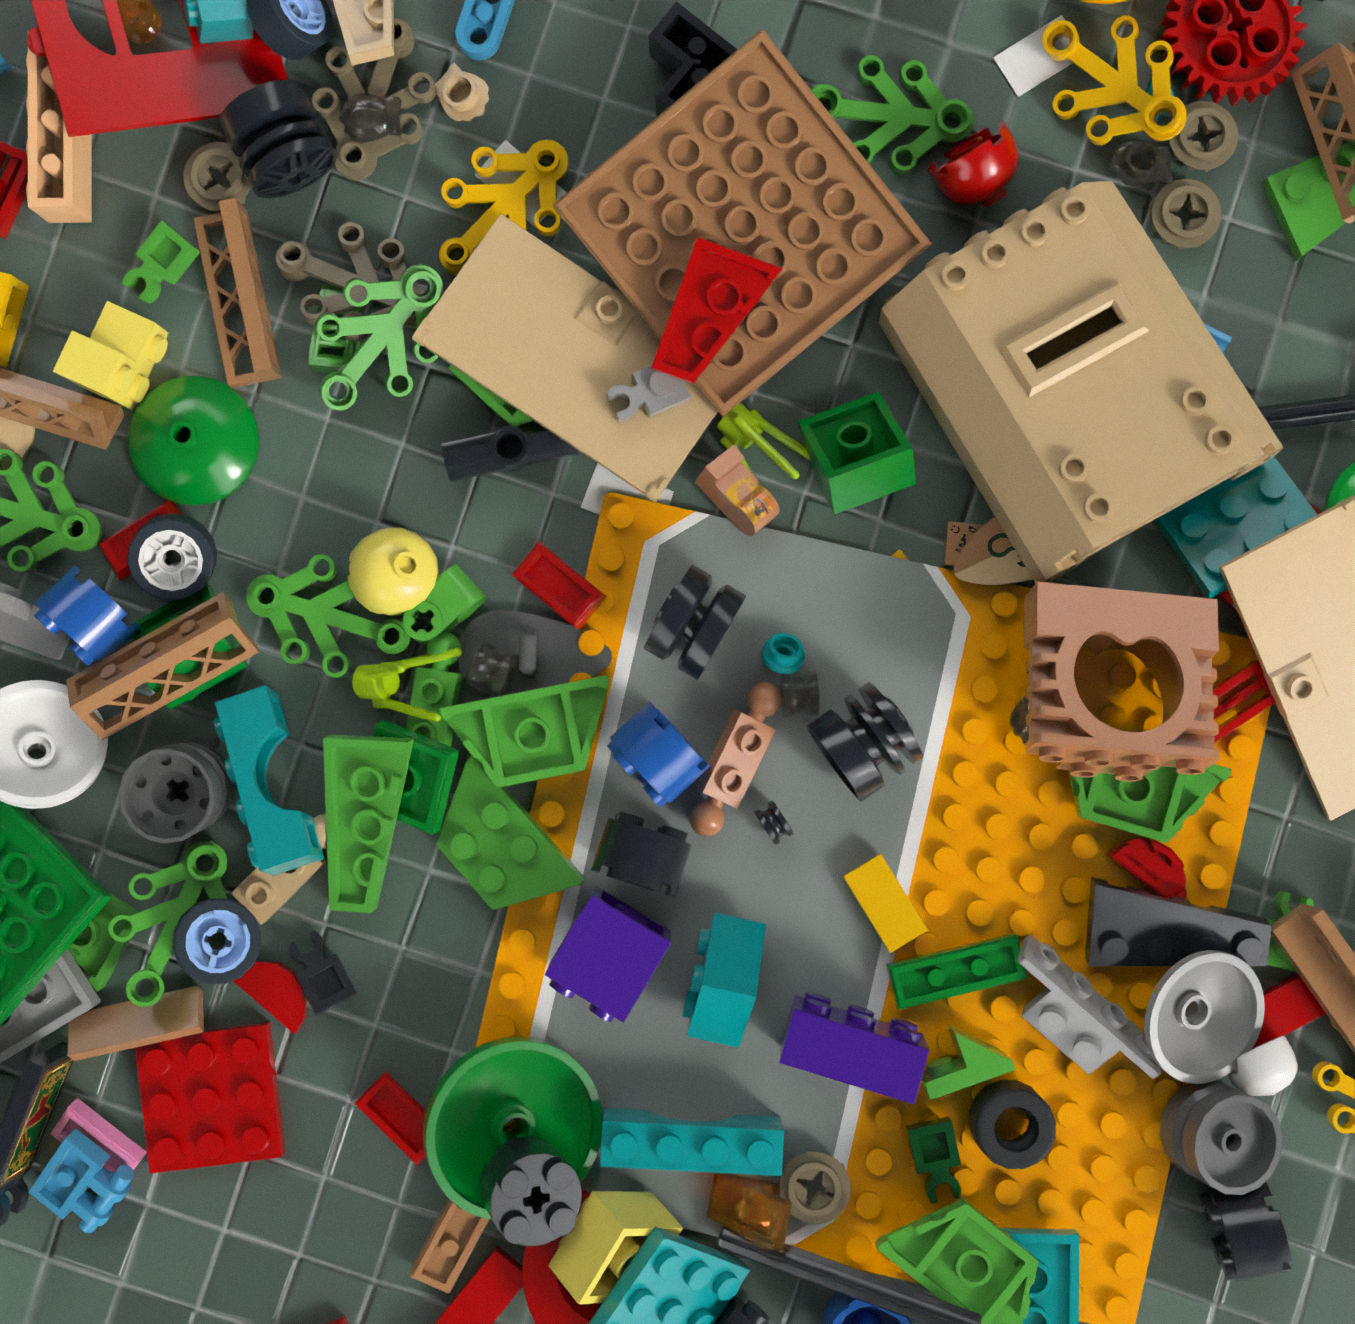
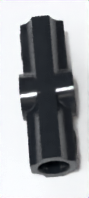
[441,423,579,482]

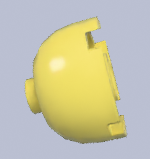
[348,528,439,616]

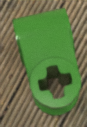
[402,564,487,645]

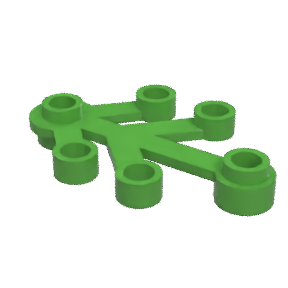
[811,55,974,176]
[315,264,443,411]
[0,449,102,573]
[246,554,413,678]
[108,841,228,1007]

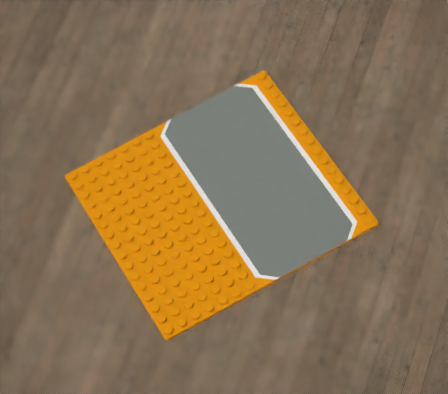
[475,492,1271,1324]

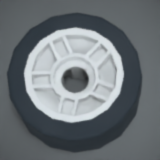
[127,513,217,601]

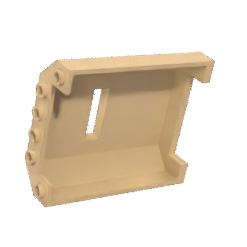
[879,181,1283,583]

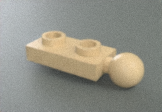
[231,814,327,925]

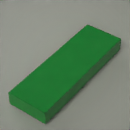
[886,933,1028,1010]

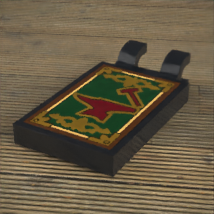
[0,1042,73,1227]

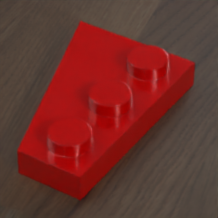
[651,237,783,384]

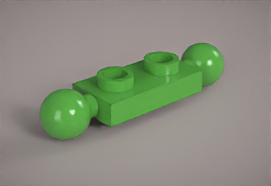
[406,631,464,747]

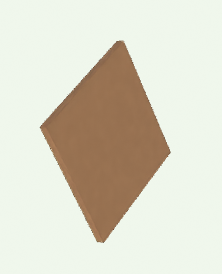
[553,29,932,417]

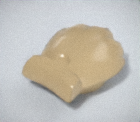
[435,62,489,122]

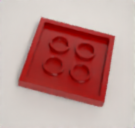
[135,1022,285,1174]

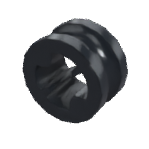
[754,800,794,846]

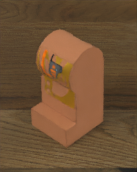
[695,444,780,536]

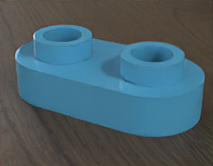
[455,0,515,60]

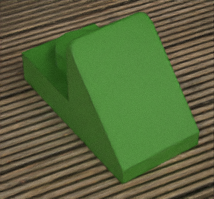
[921,1025,1016,1100]

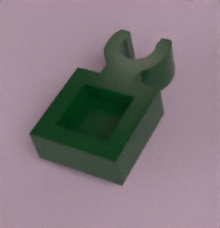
[906,1116,961,1204]

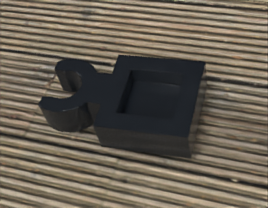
[289,930,357,1016]

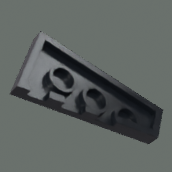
[1085,877,1272,966]

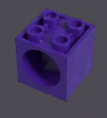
[544,885,671,1023]

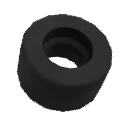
[969,1080,1056,1169]

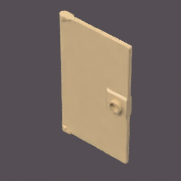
[412,214,718,503]
[1218,494,1355,821]

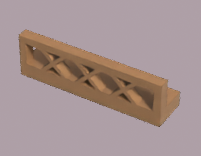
[1291,42,1355,224]
[193,198,282,389]
[0,368,124,450]
[66,591,259,740]
[1271,903,1355,1054]

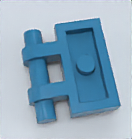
[28,1128,134,1233]

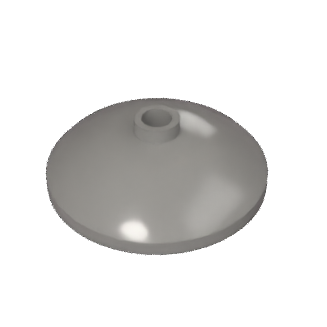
[1144,950,1265,1084]

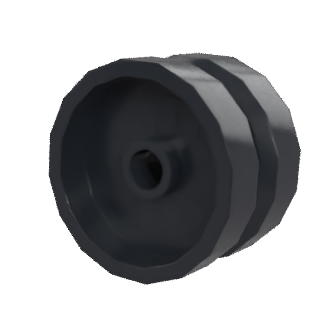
[643,564,746,680]

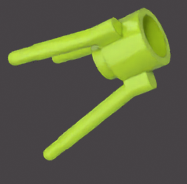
[717,403,810,479]
[352,648,462,722]

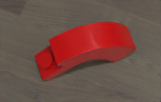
[522,1189,601,1324]

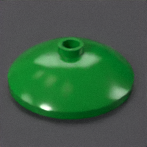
[128,376,260,506]

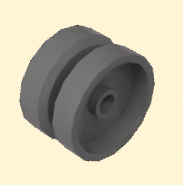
[1160,1080,1283,1195]

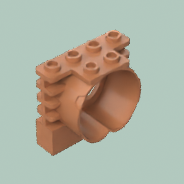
[1024,582,1220,782]

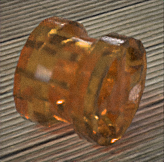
[116,0,162,44]

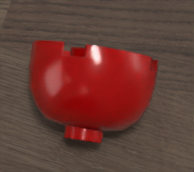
[927,121,1019,207]

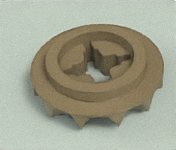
[1166,101,1238,173]
[184,142,251,212]
[1149,179,1221,250]
[779,1149,851,1224]

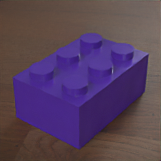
[779,992,929,1104]

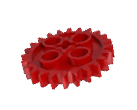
[1159,0,1307,106]

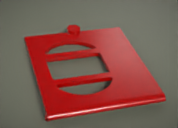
[27,0,288,137]

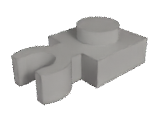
[606,365,691,422]

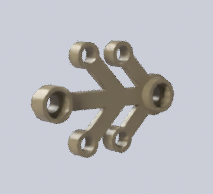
[312,18,437,181]
[276,222,435,342]

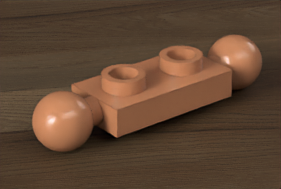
[689,682,782,836]

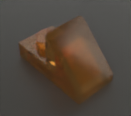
[706,1173,792,1249]

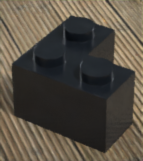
[649,1,738,117]

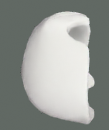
[1228,1036,1298,1096]

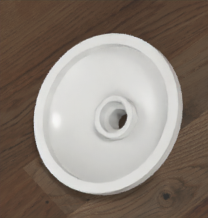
[0,680,108,809]

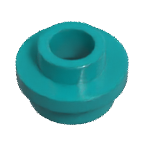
[761,633,805,674]

